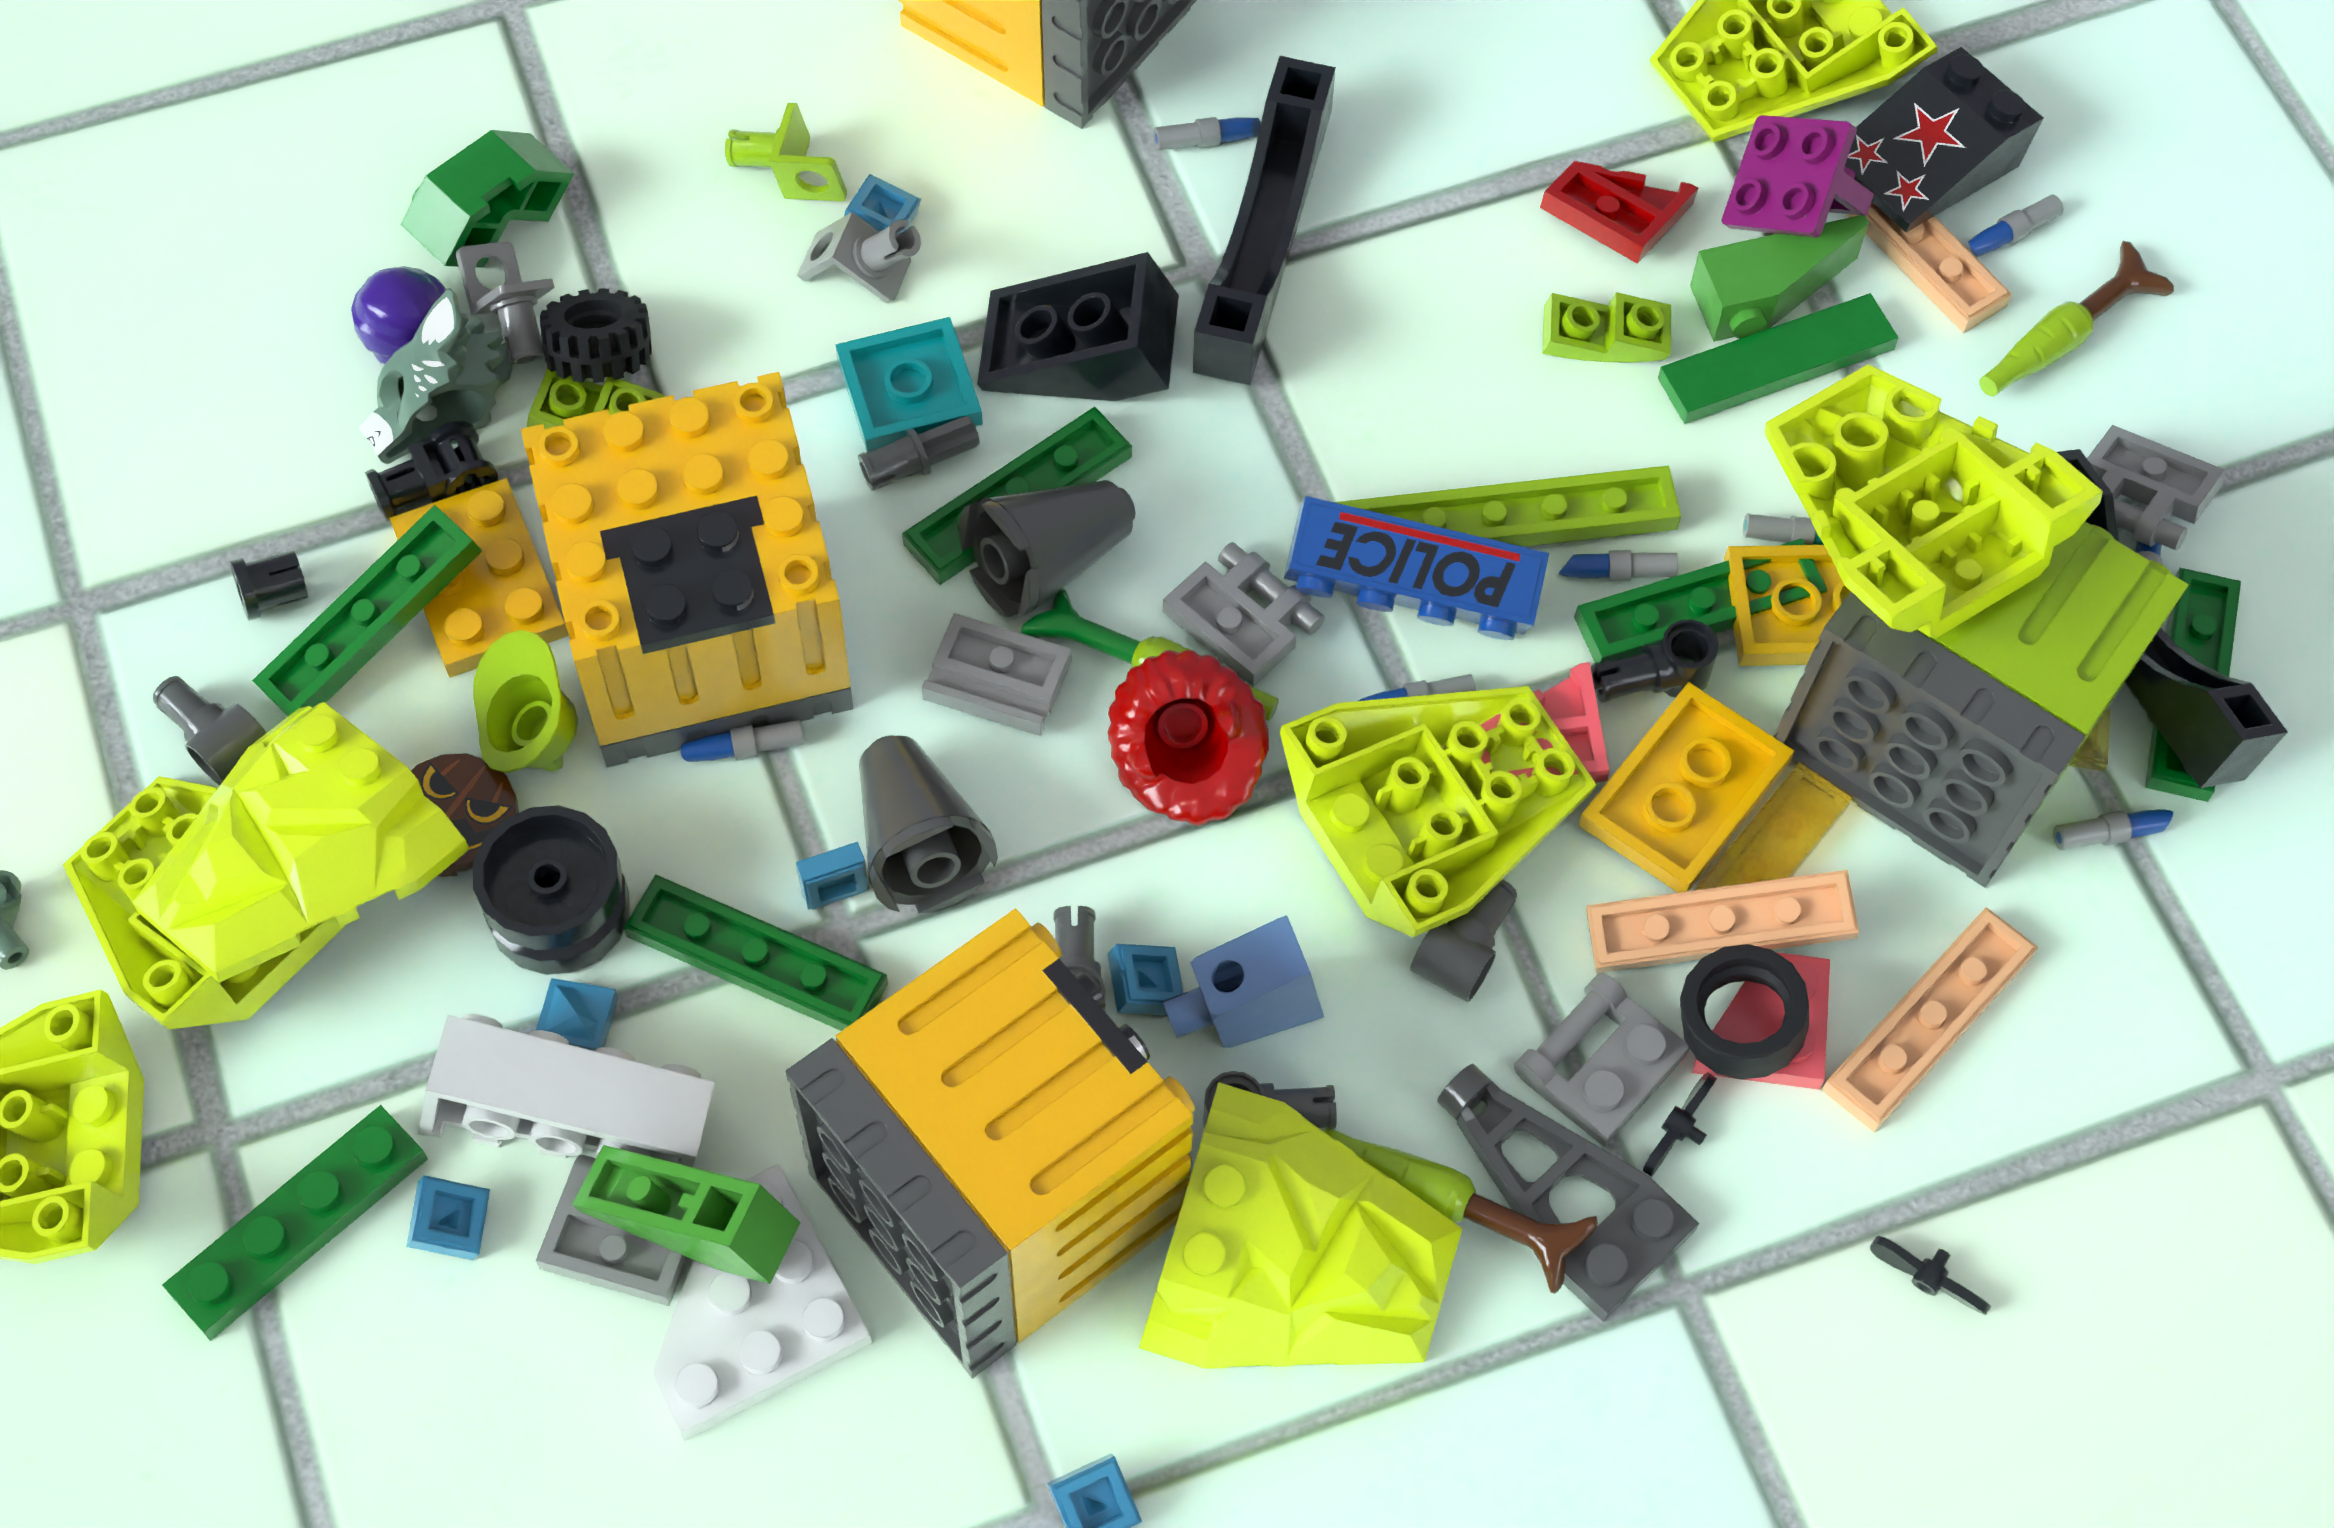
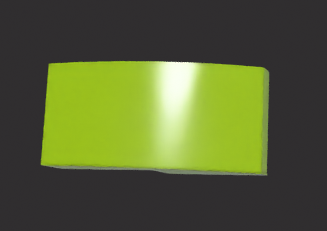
[1542,292,1671,363]
[526,368,665,429]

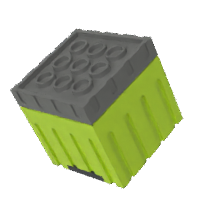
[1774,522,2189,888]

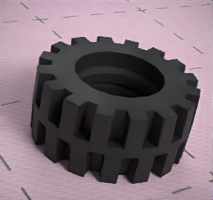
[540,288,652,383]

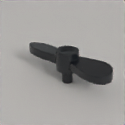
[1643,1072,1717,1177]
[1870,1236,1991,1315]

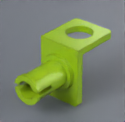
[725,103,847,201]

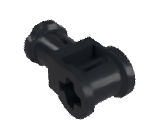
[364,421,498,522]

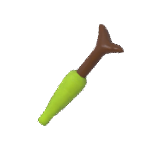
[1979,240,2174,397]
[1325,1128,1598,1294]

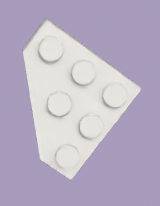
[651,1163,872,1442]

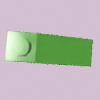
[1690,215,1869,342]
[572,1145,801,1284]

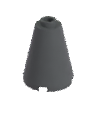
[959,480,1136,618]
[859,735,998,913]

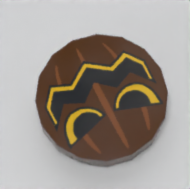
[411,753,519,877]

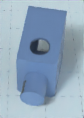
[1162,915,1324,1048]

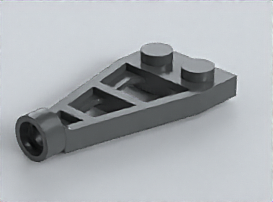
[1437,1063,1700,1322]

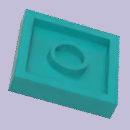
[835,317,983,452]

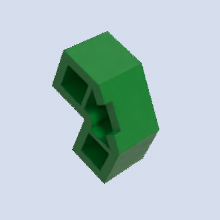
[400,130,574,268]

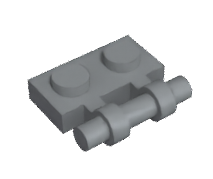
[2087,425,2225,551]
[1162,542,1325,687]

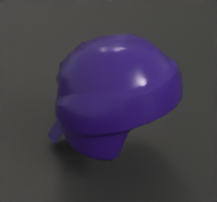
[351,266,447,364]

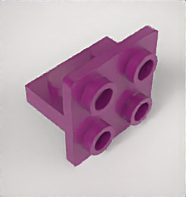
[1721,115,1874,238]

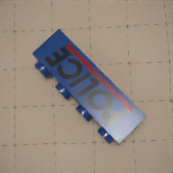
[1283,496,1550,640]

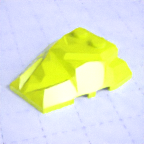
[1764,364,2103,638]
[133,702,469,982]
[1139,1082,1462,1369]

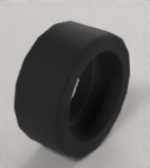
[1680,944,1809,1080]

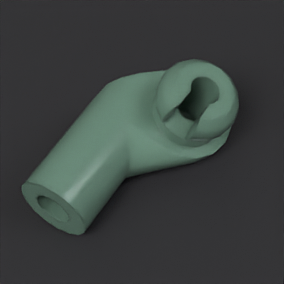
[0,870,30,970]

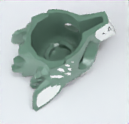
[358,288,512,465]

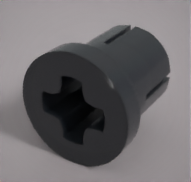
[230,550,308,621]

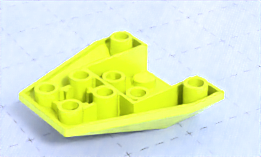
[1649,0,1938,142]
[1280,686,1597,937]
[63,776,345,1030]
[0,989,144,1264]

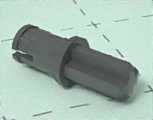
[858,417,980,491]

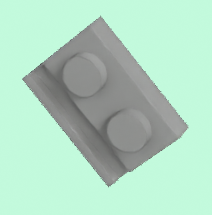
[921,613,1072,736]

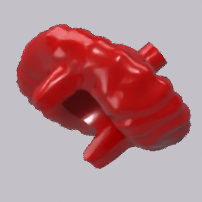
[1107,650,1269,825]

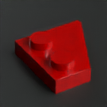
[1540,161,1699,264]

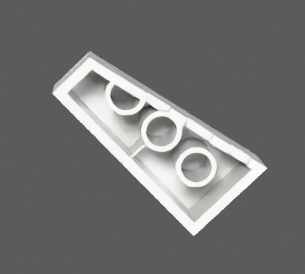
[418,1013,715,1167]

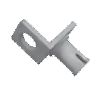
[797,212,921,303]
[456,241,555,365]

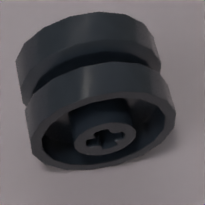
[473,805,630,975]

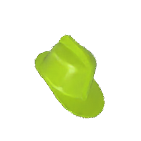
[473,630,578,773]

